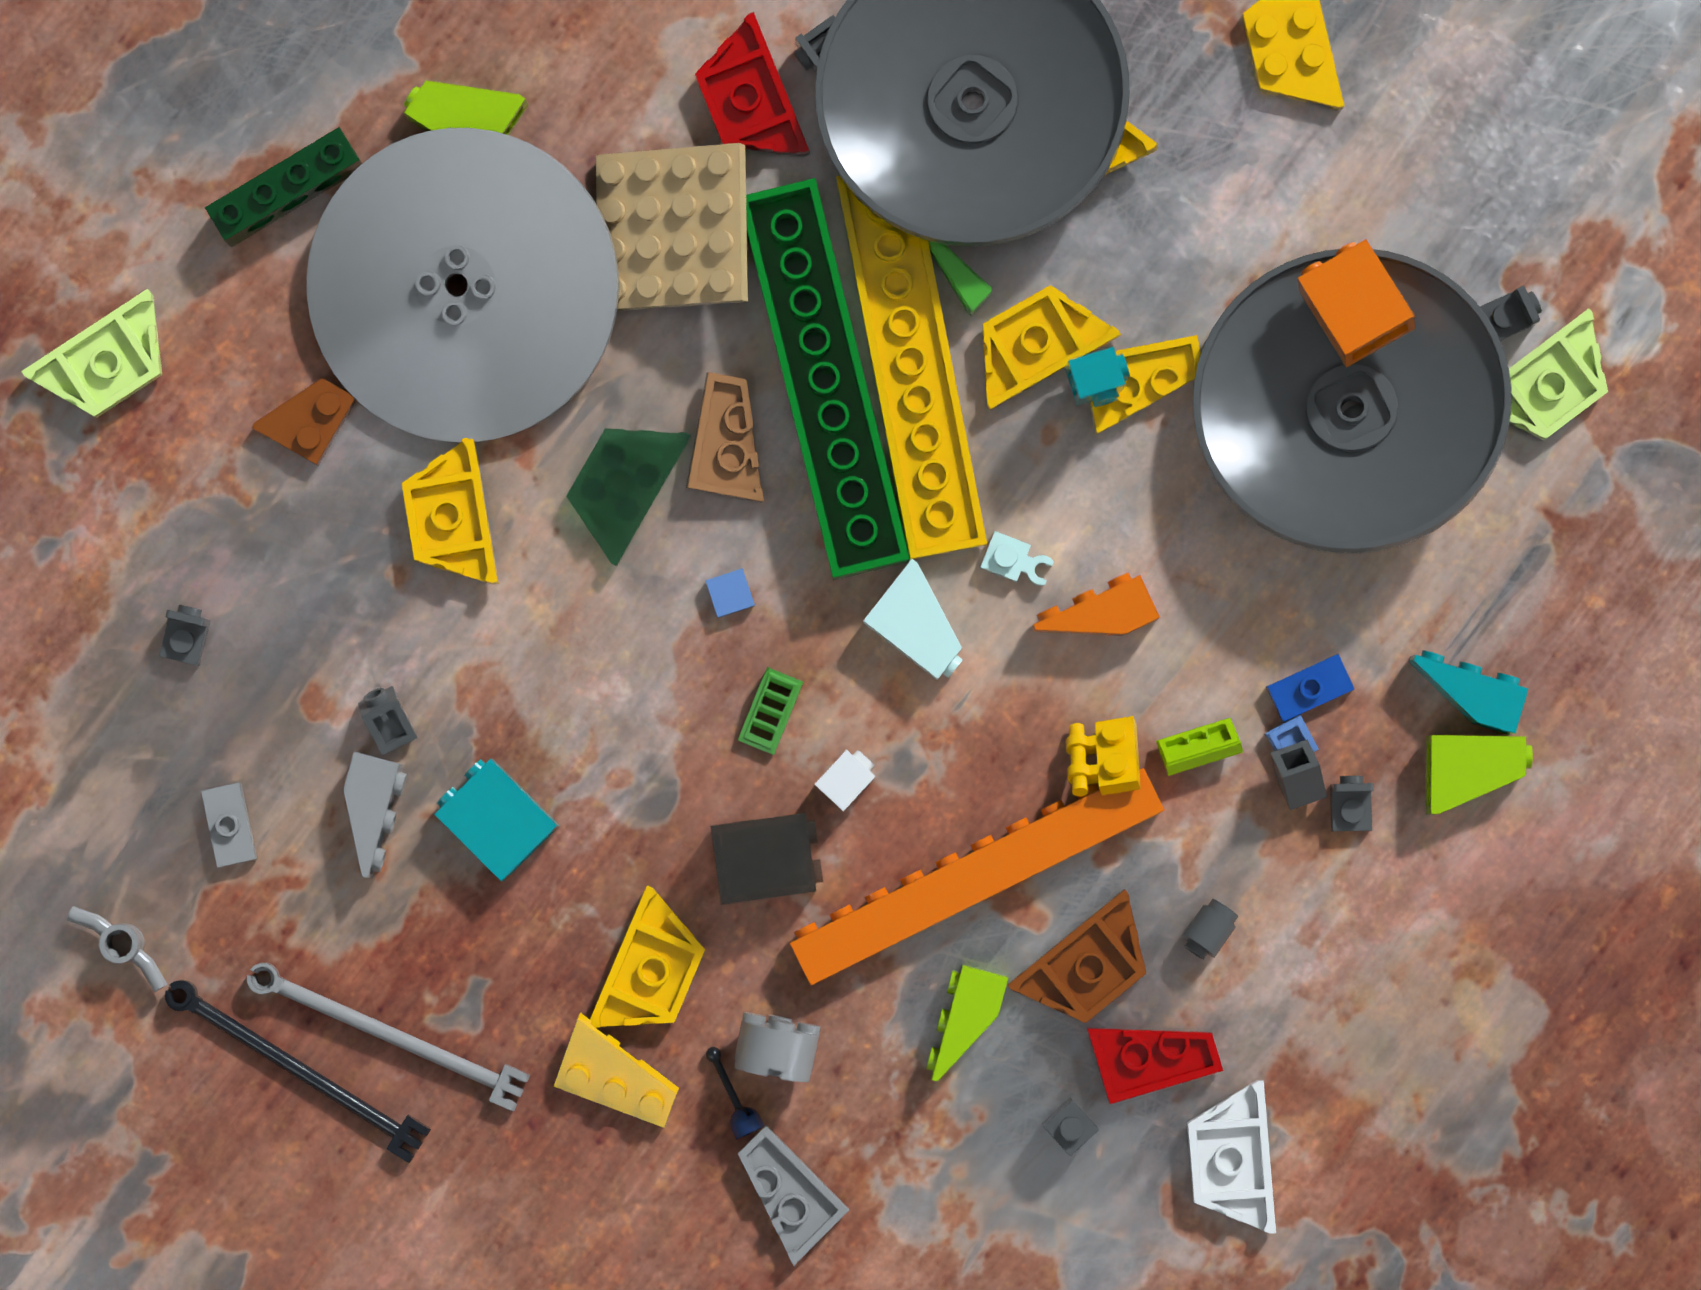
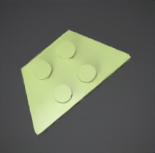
[21,289,162,418]
[1509,308,1608,440]

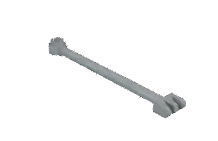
[247,963,530,1111]

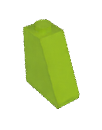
[404,80,529,135]
[1426,735,1533,815]

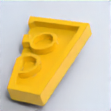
[1090,335,1201,435]
[554,1013,679,1128]

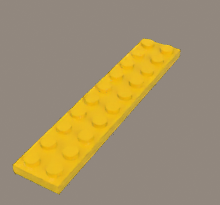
[836,176,987,560]

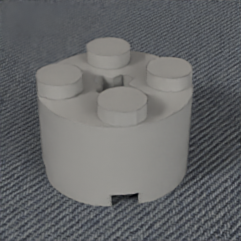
[734,1012,821,1082]

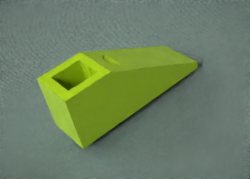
[926,964,1008,1082]

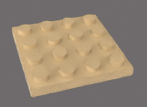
[596,143,748,311]

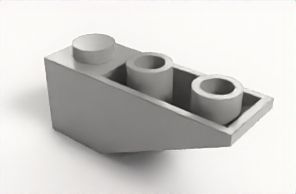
[343,752,407,878]

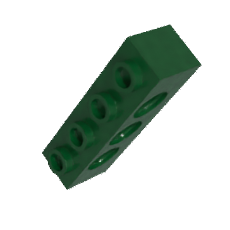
[205,127,362,248]

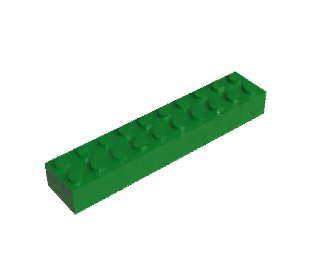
[746,178,910,581]

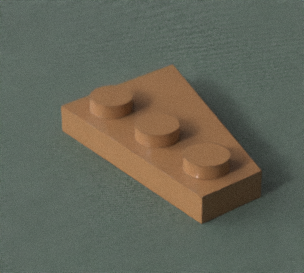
[686,372,764,503]

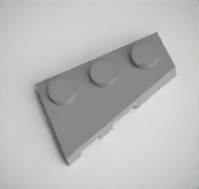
[738,1125,850,1266]

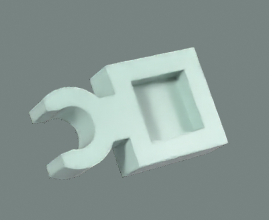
[980,531,1054,586]

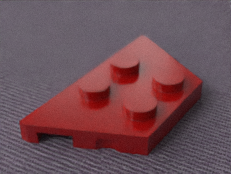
[695,12,810,155]

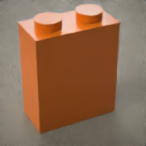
[1297,239,1415,368]

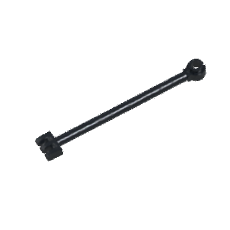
[165,980,431,1163]

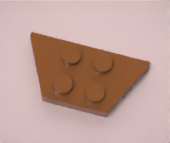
[1007,889,1147,1023]

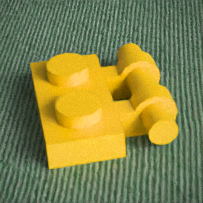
[1066,716,1141,797]

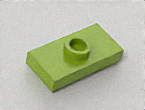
[1156,718,1243,776]

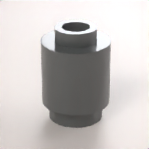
[1182,899,1238,960]

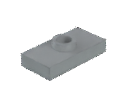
[201,782,257,868]

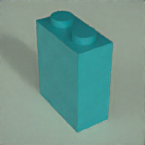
[434,759,560,881]

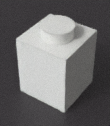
[815,750,876,812]

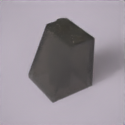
[711,813,823,905]

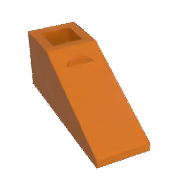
[1031,572,1160,636]

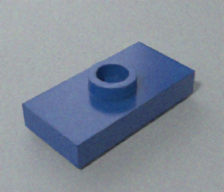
[1266,654,1355,722]

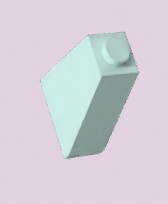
[863,559,963,680]

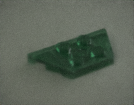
[566,428,691,567]

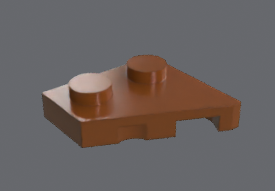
[251,378,356,466]

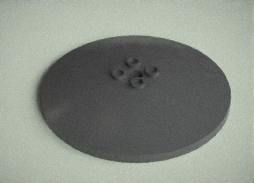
[815,0,1130,246]
[1193,249,1512,553]

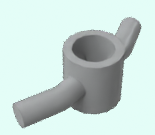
[67,906,168,992]

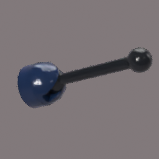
[706,1047,764,1140]

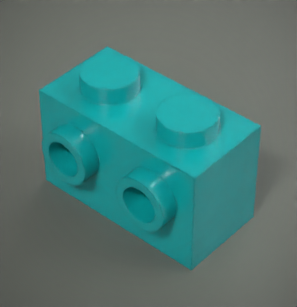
[1065,347,1130,407]

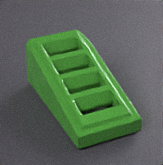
[929,241,992,316]
[738,667,804,755]

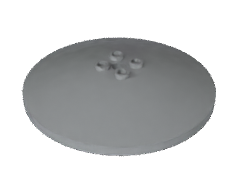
[307,128,619,442]

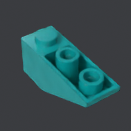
[1409,650,1529,735]

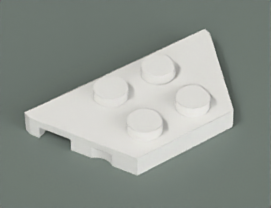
[1187,1080,1276,1234]

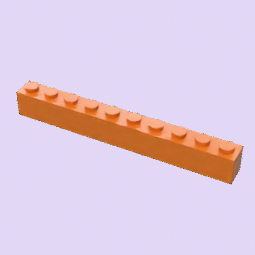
[790,768,1165,985]

